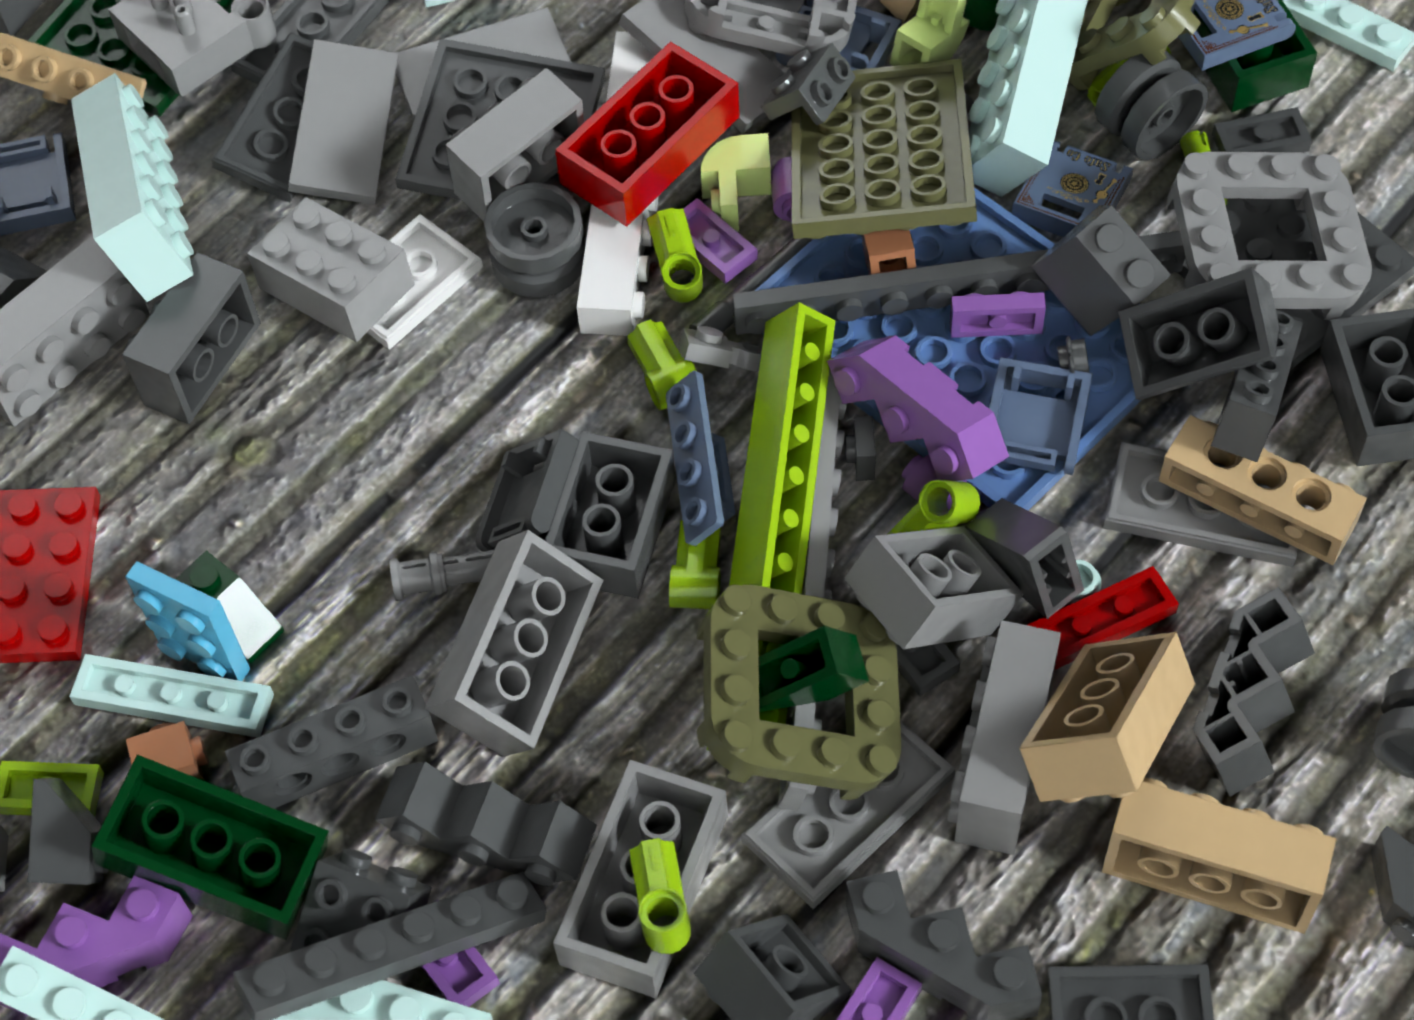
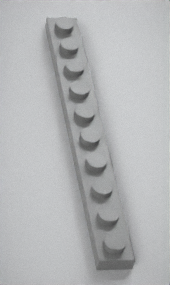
[778,371,847,811]

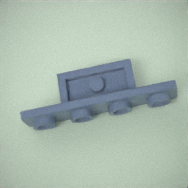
[666,370,736,546]

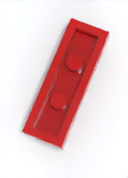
[1027,566,1179,670]

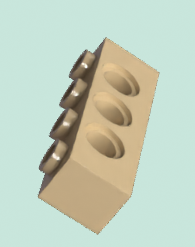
[1159,415,1367,565]

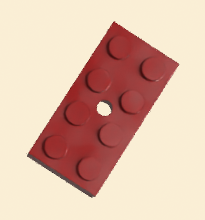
[555,41,740,227]

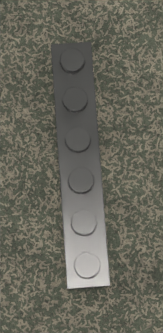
[233,871,547,1020]

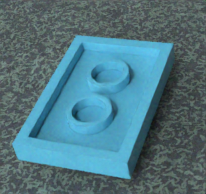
[125,561,250,681]

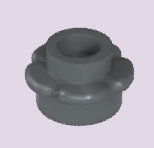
[1057,336,1090,373]

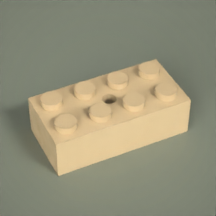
[1019,632,1195,803]
[1102,778,1337,934]

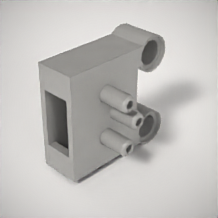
[108,0,277,98]

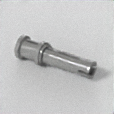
[389,550,494,601]

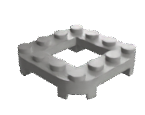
[684,0,857,56]
[1167,151,1372,320]

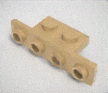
[0,32,147,105]

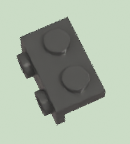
[761,43,855,125]

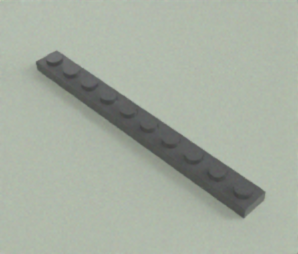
[732,231,1185,335]

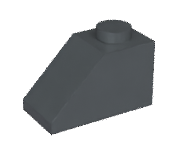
[27,778,109,885]
[1371,826,1414,947]

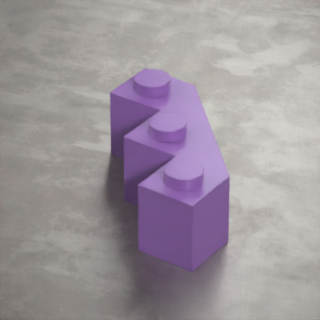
[827,335,1009,481]
[0,875,193,1016]

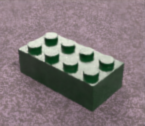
[1194,0,1318,113]
[91,754,329,940]

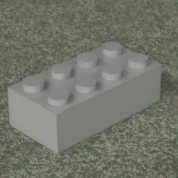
[0,235,150,427]
[425,530,604,757]
[948,620,1061,855]
[553,760,728,998]

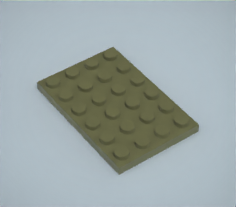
[791,59,977,239]

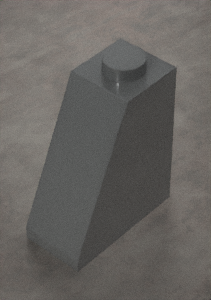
[965,498,1084,619]

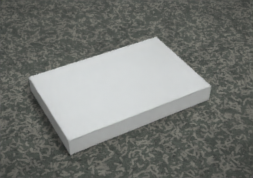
[367,214,483,350]

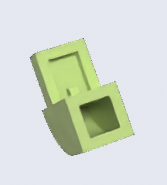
[890,0,969,66]
[701,133,771,232]

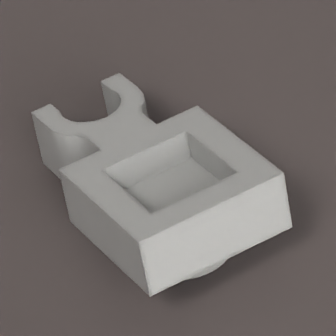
[679,326,761,372]

